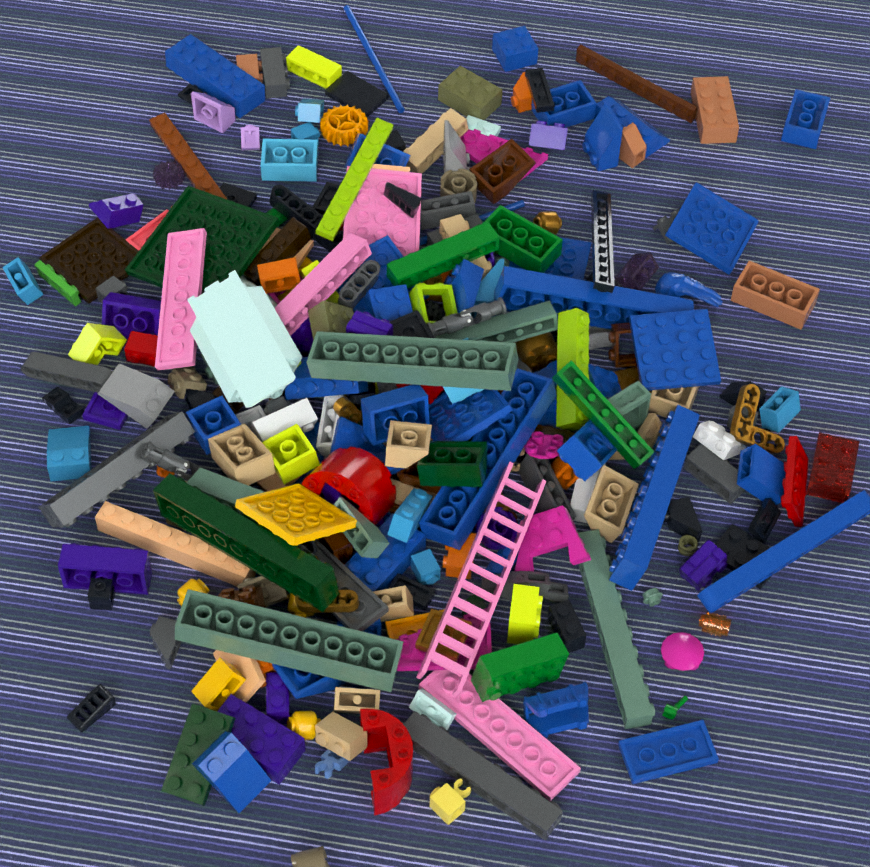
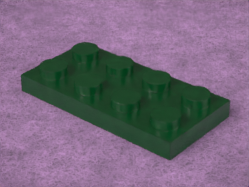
[161,703,236,806]

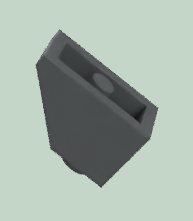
[150,616,182,670]

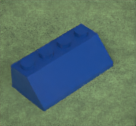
[594,96,670,158]
[284,357,369,400]

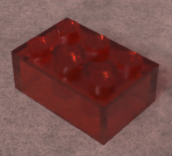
[806,432,859,503]

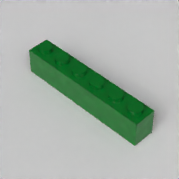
[387,222,500,288]
[552,360,654,469]

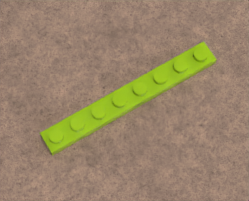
[315,118,394,241]

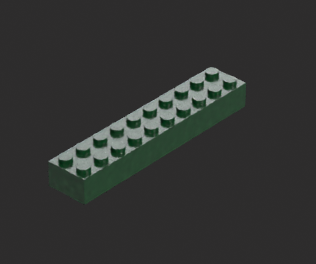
[153,473,339,612]

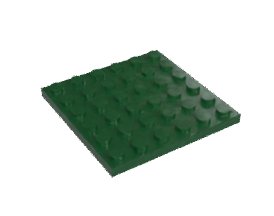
[125,186,280,294]

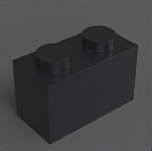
[548,600,586,653]

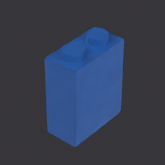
[737,444,786,505]

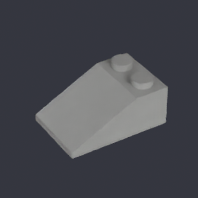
[443,120,470,173]
[98,363,175,429]

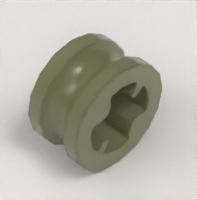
[678,535,698,556]

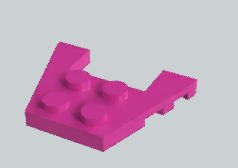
[515,505,591,571]

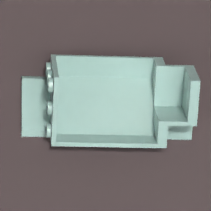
[187,270,302,408]

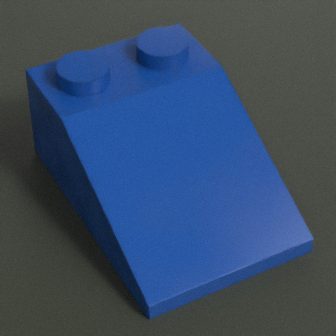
[582,103,623,171]
[344,133,411,168]
[444,259,484,313]
[557,420,618,481]
[272,664,347,699]
[192,731,272,813]

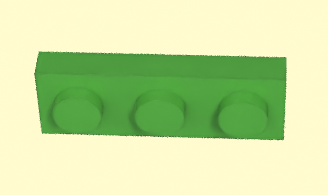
[34,260,81,307]

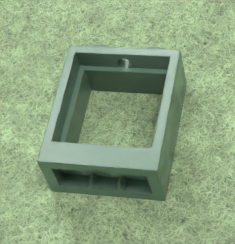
[607,381,651,430]

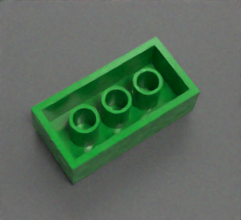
[482,205,563,273]
[471,633,569,702]

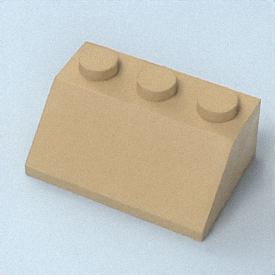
[584,465,639,543]

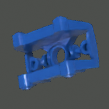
[523,681,589,738]

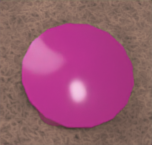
[524,431,564,459]
[661,632,704,671]

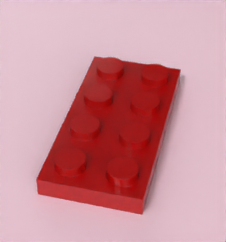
[781,436,809,527]

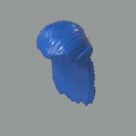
[655,272,723,307]

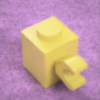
[429,779,471,825]

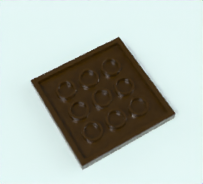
[39,217,139,304]

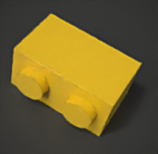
[191,657,246,711]

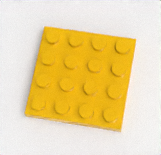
[235,483,357,546]

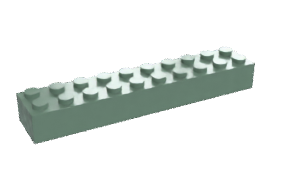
[307,331,519,391]
[175,589,404,692]

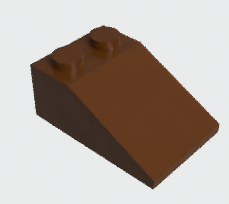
[469,138,536,205]

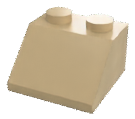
[385,420,432,468]

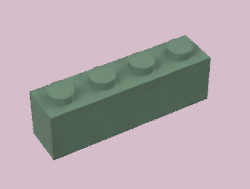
[186,467,264,522]

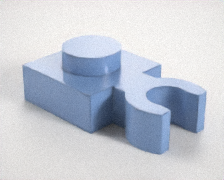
[315,749,350,779]

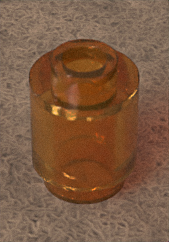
[698,611,732,637]

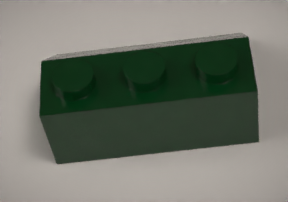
[417,441,488,488]

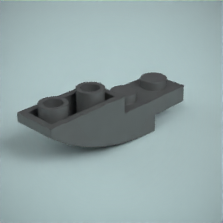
[481,571,569,603]

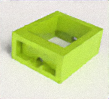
[409,283,458,323]

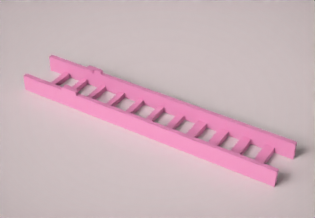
[416,462,546,698]

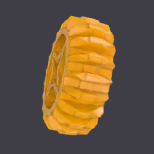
[320,104,368,147]

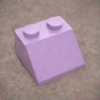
[191,91,236,133]

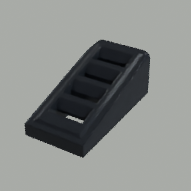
[384,182,421,218]
[67,684,116,733]

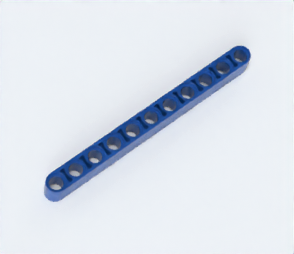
[697,490,870,614]

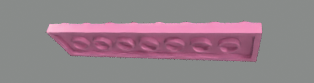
[155,228,207,371]
[419,670,581,801]

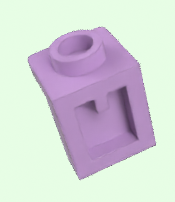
[241,125,260,151]

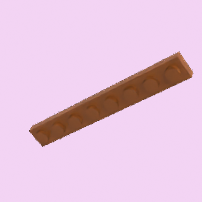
[149,113,228,200]

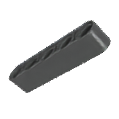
[21,352,112,393]

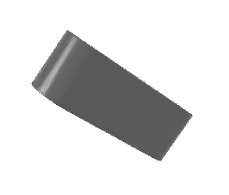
[338,260,380,308]

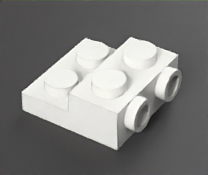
[693,420,746,460]

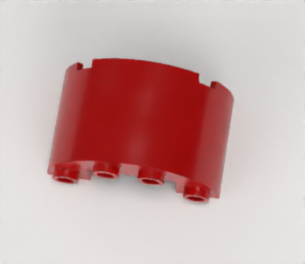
[302,447,396,526]
[360,708,413,816]

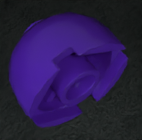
[476,507,517,550]

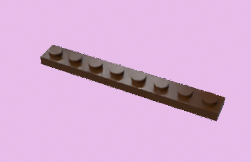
[576,45,697,123]

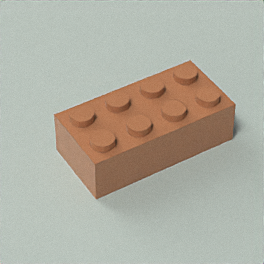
[691,76,739,144]
[731,260,820,330]

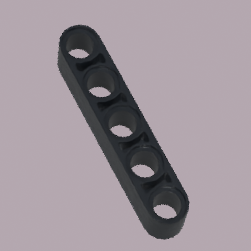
[269,185,343,252]

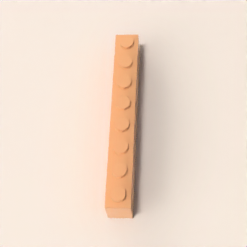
[95,501,256,587]

